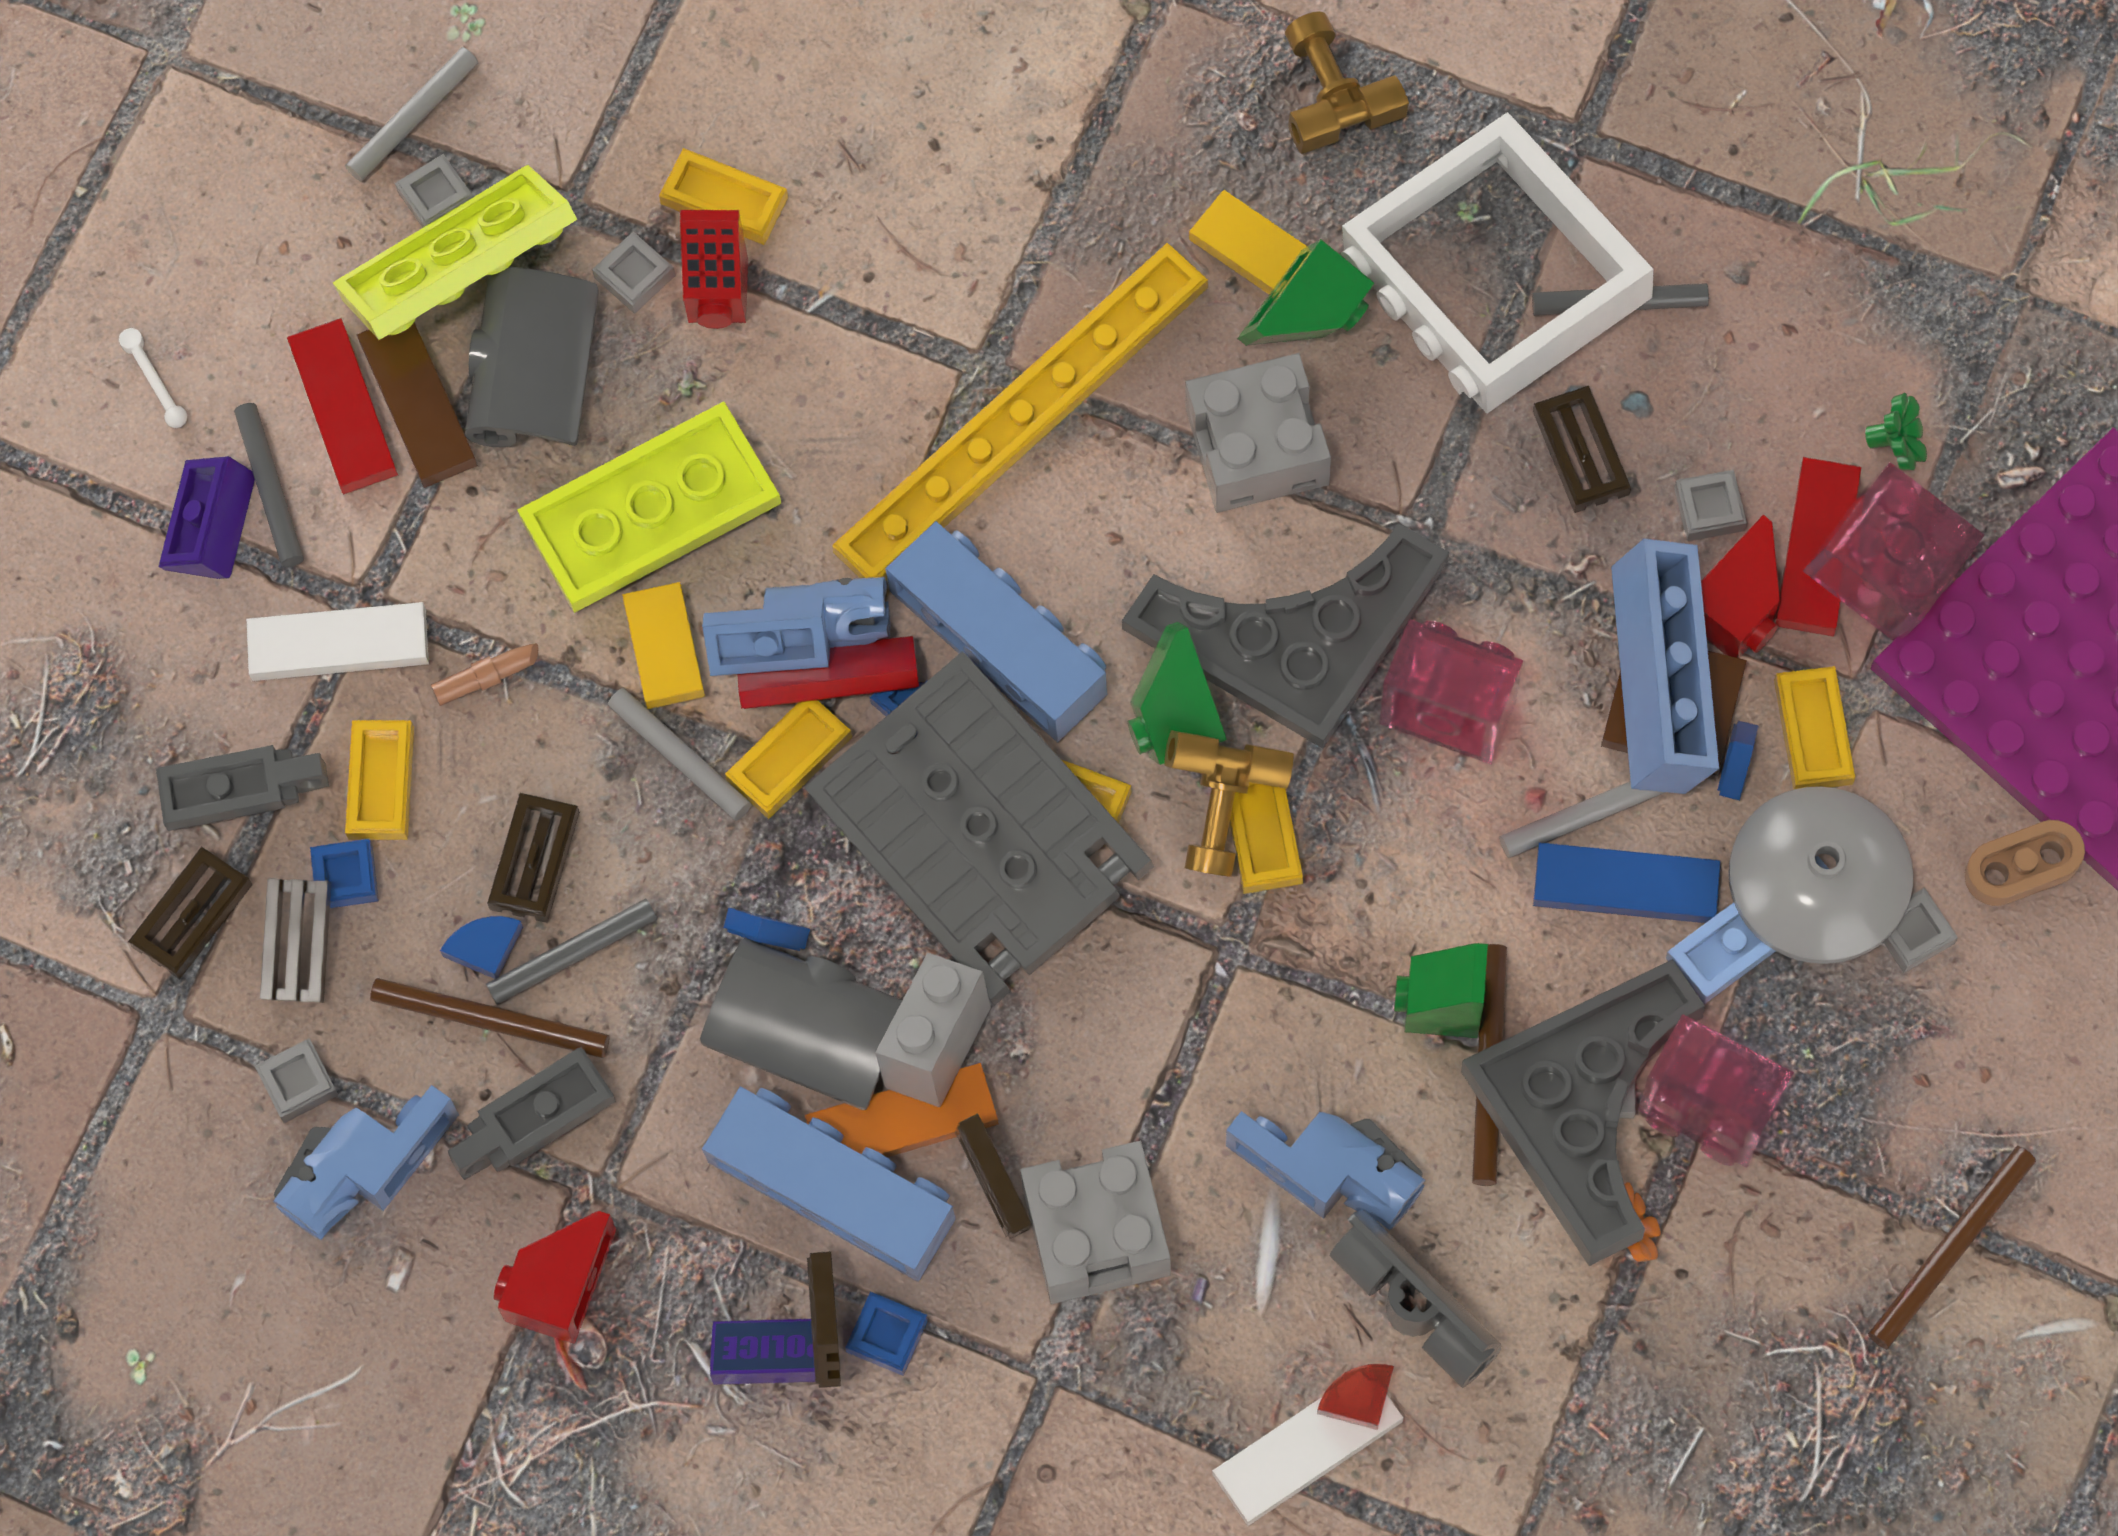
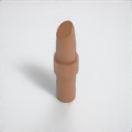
[430,643,538,706]

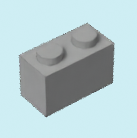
[875,952,991,1107]

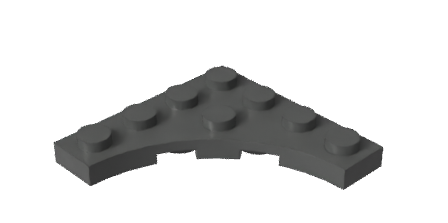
[1122,523,1449,749]
[1461,959,1705,1266]

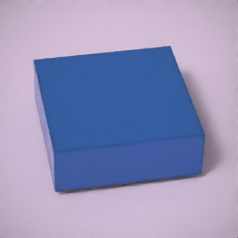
[310,838,379,908]
[845,1292,928,1376]

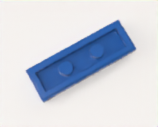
[1533,843,1720,923]

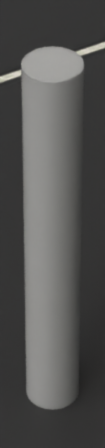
[345,47,478,181]
[608,688,751,821]
[1499,781,1666,858]

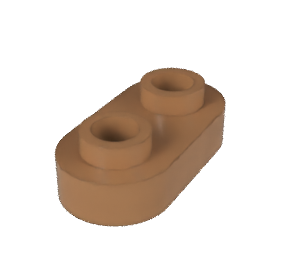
[1965,820,2085,906]

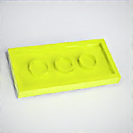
[332,164,577,340]
[517,401,782,613]

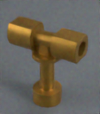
[1285,11,1409,154]
[1165,730,1294,877]

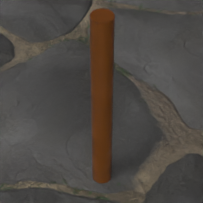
[1472,944,1507,1186]
[370,978,610,1058]
[1868,1146,2036,1350]

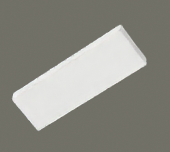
[246,602,429,681]
[1212,1367,1403,1526]

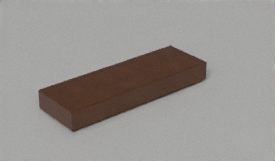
[357,322,478,488]

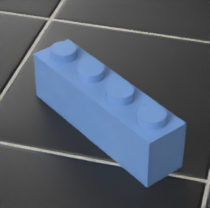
[886,521,1108,743]
[1611,539,1719,794]
[702,1086,956,1282]

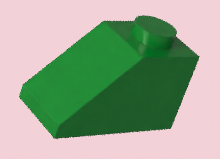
[1237,239,1374,346]
[1127,622,1227,765]
[1394,943,1488,1038]

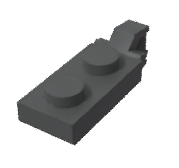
[156,745,329,831]
[448,1047,616,1180]

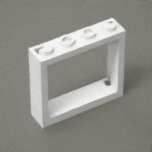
[1341,112,1653,414]

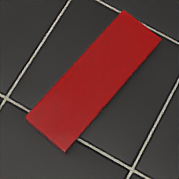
[287,318,398,495]
[1775,457,1862,637]
[737,636,919,709]

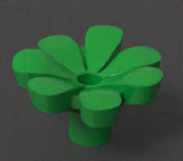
[1865,393,1927,470]

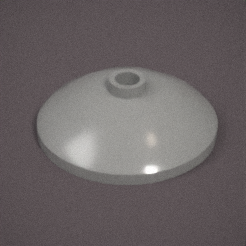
[1729,787,1913,964]

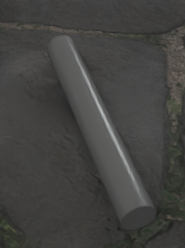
[1532,283,1709,316]
[234,403,304,567]
[486,898,657,1005]

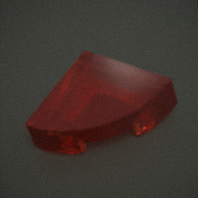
[1317,1364,1394,1430]

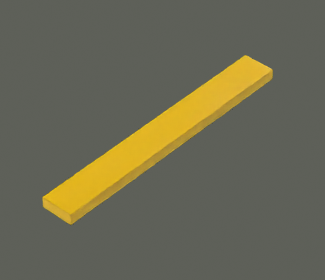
[832,243,1208,581]

